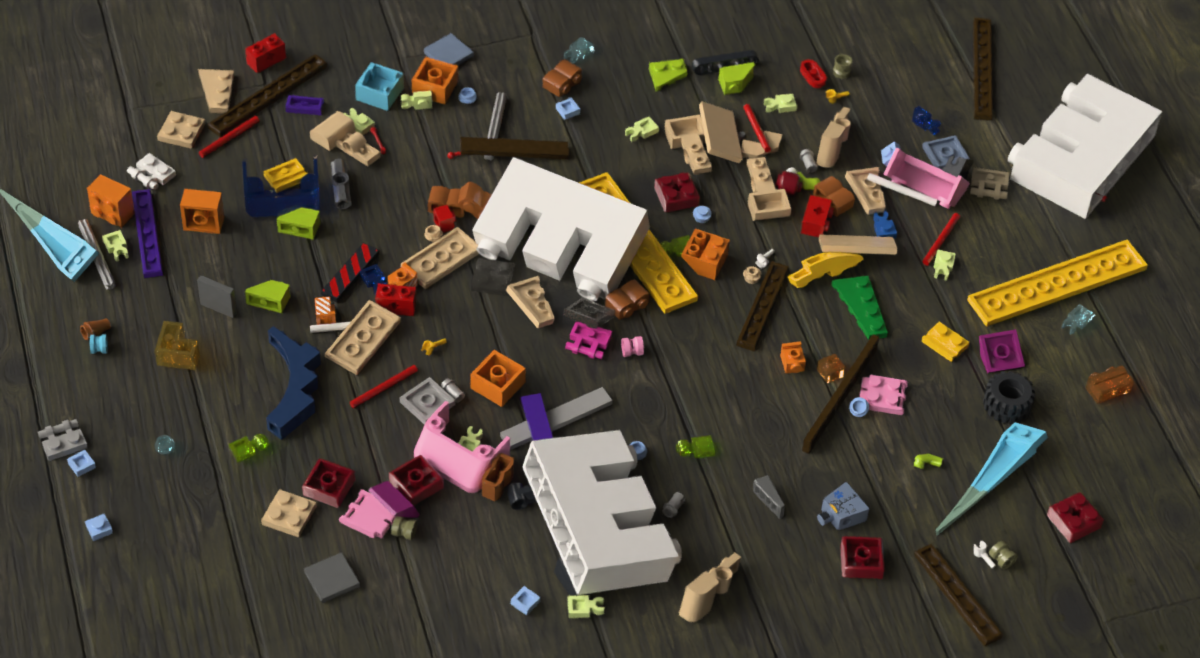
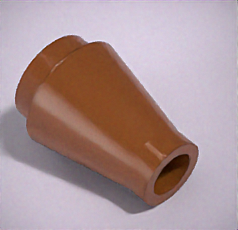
[80,318,111,340]

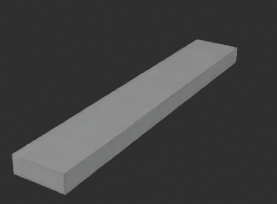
[500,387,612,450]

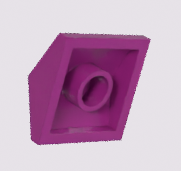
[979,329,1025,373]
[369,481,420,518]

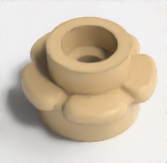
[424,225,443,242]
[743,266,761,284]

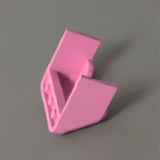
[884,148,969,209]
[414,401,510,493]

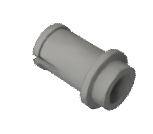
[800,149,818,173]
[441,378,465,403]
[663,492,686,518]

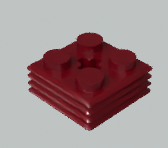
[654,172,700,212]
[389,455,444,506]
[302,458,356,508]
[1047,492,1104,543]
[841,536,885,578]

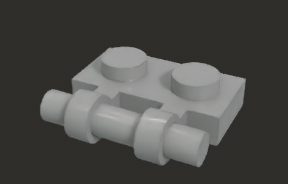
[38,419,87,461]

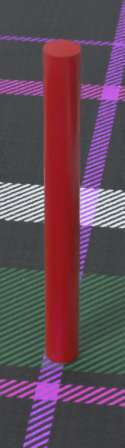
[743,104,771,153]
[199,116,259,158]
[922,213,960,265]
[349,365,418,408]

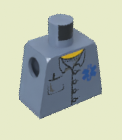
[817,482,869,530]

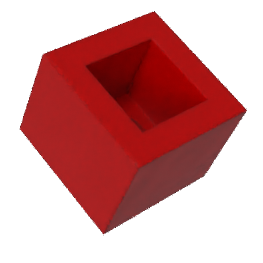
[433,205,456,233]

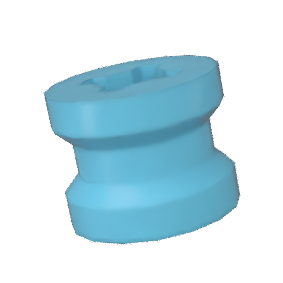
[90,334,108,354]

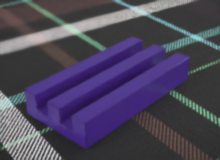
[285,95,324,115]

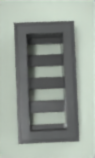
[753,475,785,519]

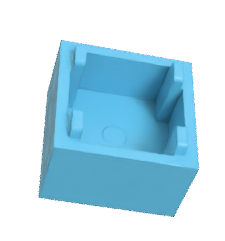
[355,62,404,111]

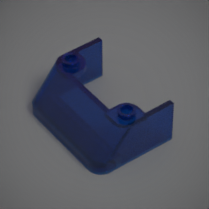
[242,155,320,217]

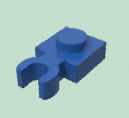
[873,211,897,239]

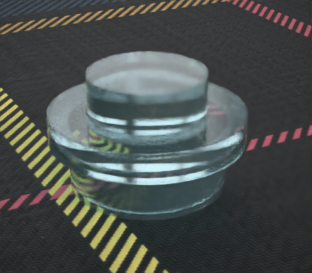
[155,435,175,454]

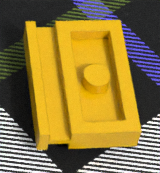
[264,158,309,193]
[921,322,969,362]

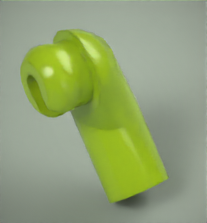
[797,171,820,190]
[914,454,943,469]

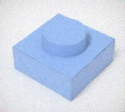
[556,98,580,120]
[881,141,900,166]
[67,450,96,477]
[85,514,113,541]
[511,586,540,615]

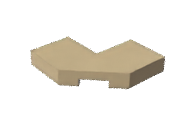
[741,131,782,159]

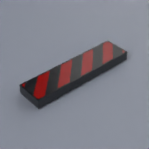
[321,242,379,302]

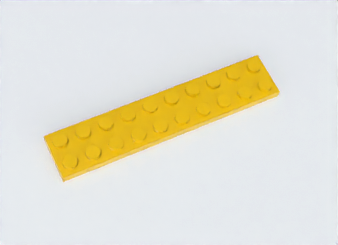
[579,172,698,314]
[967,239,1148,327]

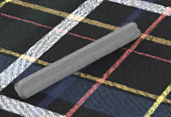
[484,92,506,160]
[78,219,116,290]

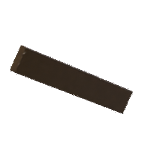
[460,137,569,159]
[736,261,789,351]
[914,543,1003,646]

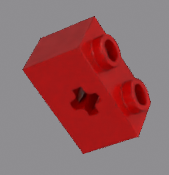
[245,33,286,73]
[801,195,834,237]
[375,283,416,316]

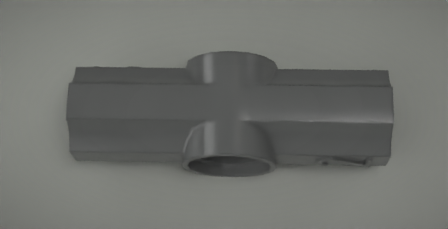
[331,159,351,210]

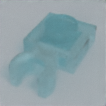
[564,37,594,63]
[1061,304,1095,334]

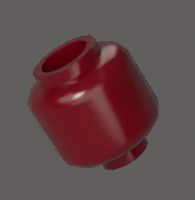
[775,171,803,197]

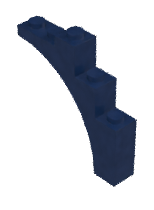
[266,326,321,440]

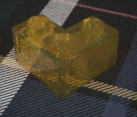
[155,321,200,370]

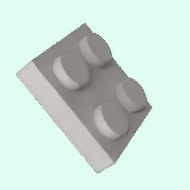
[400,377,455,425]

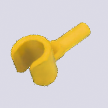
[826,89,849,103]
[421,339,447,355]

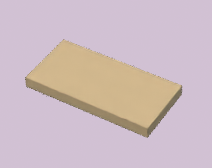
[699,102,742,163]
[401,227,479,289]
[819,235,897,255]
[325,300,401,375]

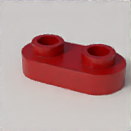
[800,59,826,88]

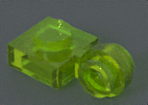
[660,235,690,257]
[228,434,269,463]
[676,435,715,458]

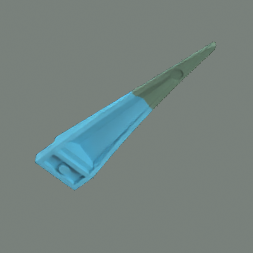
[0,189,99,282]
[936,422,1048,535]

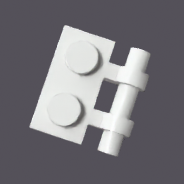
[127,153,176,190]

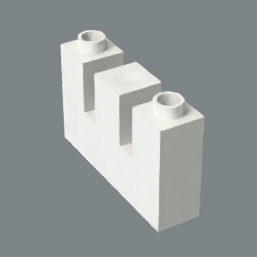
[1008,74,1162,219]
[472,157,650,301]
[523,430,681,595]

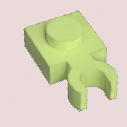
[401,91,432,110]
[764,94,797,113]
[343,108,375,135]
[625,117,659,142]
[102,230,129,262]
[934,250,956,281]
[458,426,482,452]
[568,595,604,618]

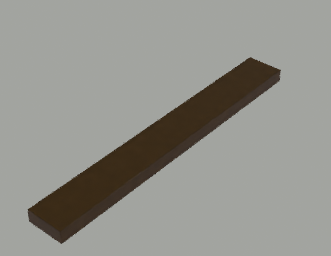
[973,18,993,121]
[208,54,327,137]
[802,334,879,454]

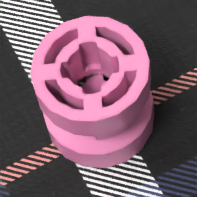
[621,336,644,357]

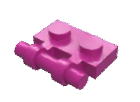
[565,321,612,359]

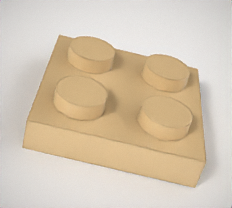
[157,111,205,149]
[261,489,317,537]

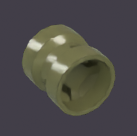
[833,54,852,79]
[391,517,418,540]
[989,541,1018,569]

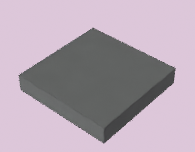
[197,276,237,318]
[304,552,360,603]

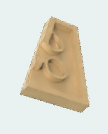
[198,69,234,113]
[845,167,885,215]
[506,276,555,328]

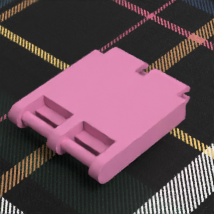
[860,375,908,415]
[339,490,396,539]

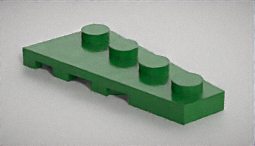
[831,276,888,340]

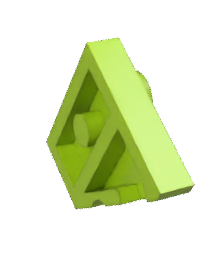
[649,59,687,91]

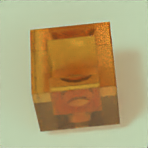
[817,354,845,383]

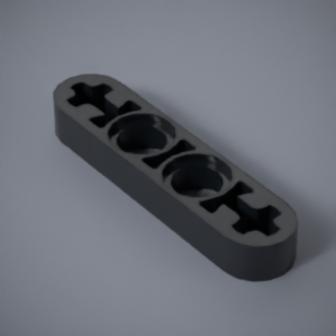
[692,50,759,75]

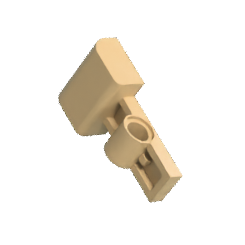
[816,107,851,168]
[310,111,381,166]
[665,114,712,175]
[747,157,791,221]
[679,553,741,622]

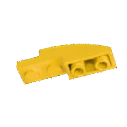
[788,252,864,288]

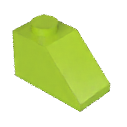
[719,62,755,95]
[277,207,320,239]
[245,280,290,313]

